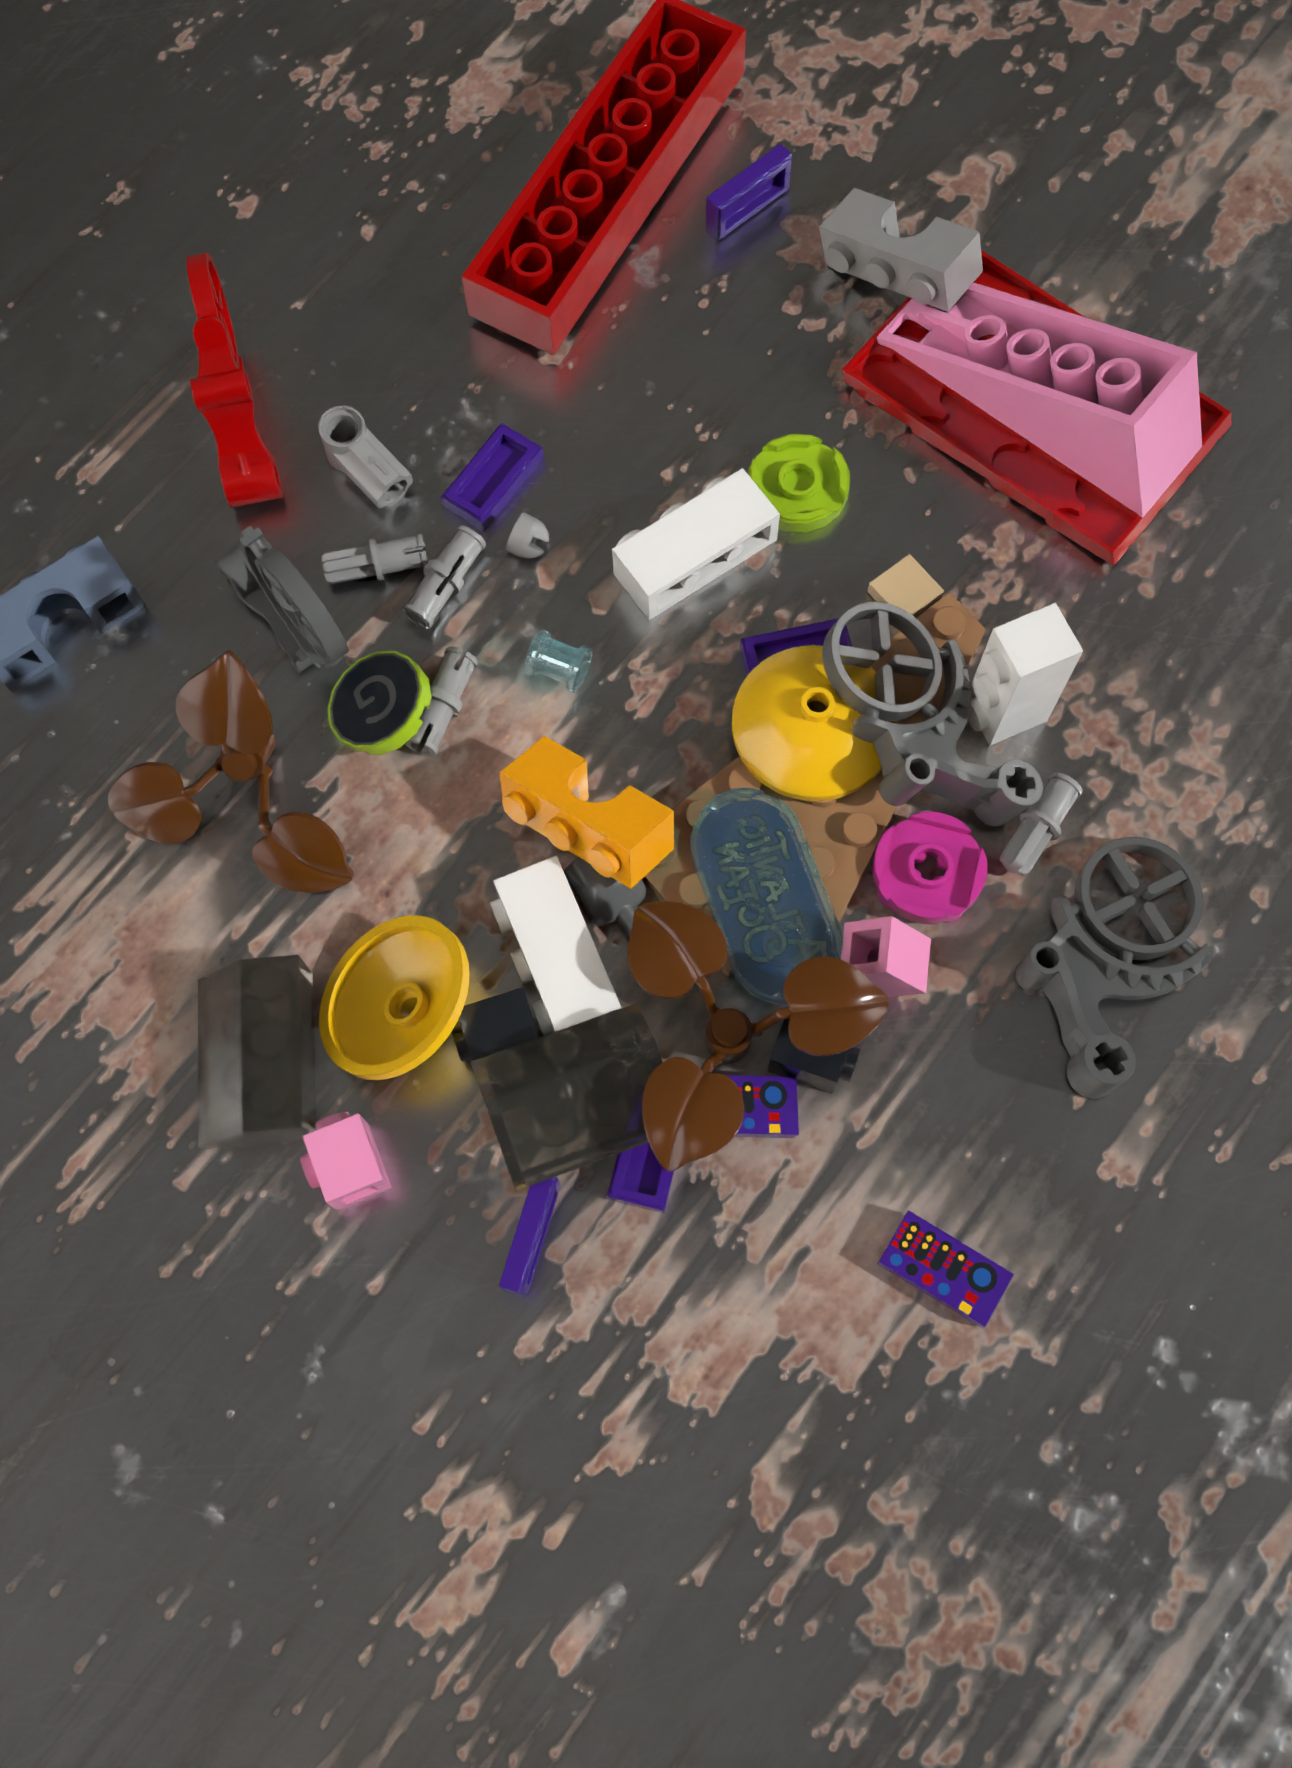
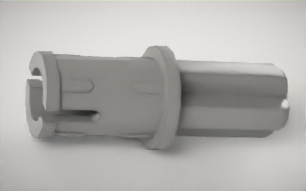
[321,533,428,584]
[1000,772,1083,877]

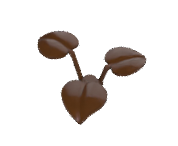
[108,650,354,893]
[627,901,889,1172]

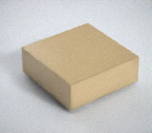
[867,554,944,618]

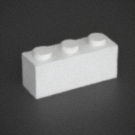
[612,468,780,620]
[968,603,1083,746]
[489,855,623,1047]

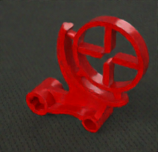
[186,252,283,508]

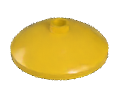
[732,645,897,801]
[319,915,469,1080]

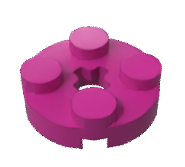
[872,811,988,925]

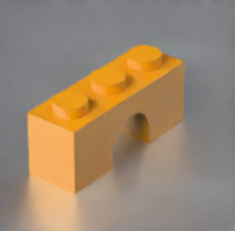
[499,735,674,889]

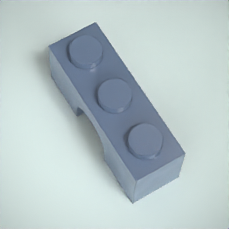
[0,536,146,691]

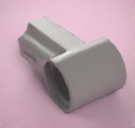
[318,405,413,509]

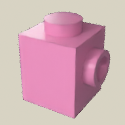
[840,916,931,997]
[300,1112,392,1210]

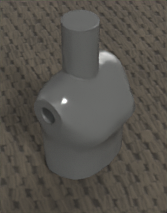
[564,857,646,938]

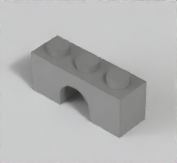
[819,188,983,312]

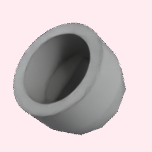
[505,512,549,559]

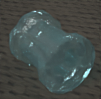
[524,629,593,693]

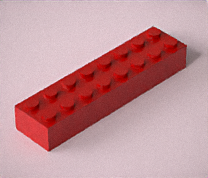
[461,0,746,356]

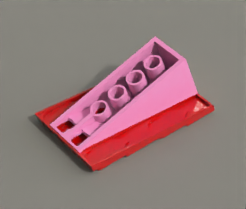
[842,250,1232,566]

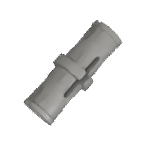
[401,525,486,629]
[405,646,478,757]

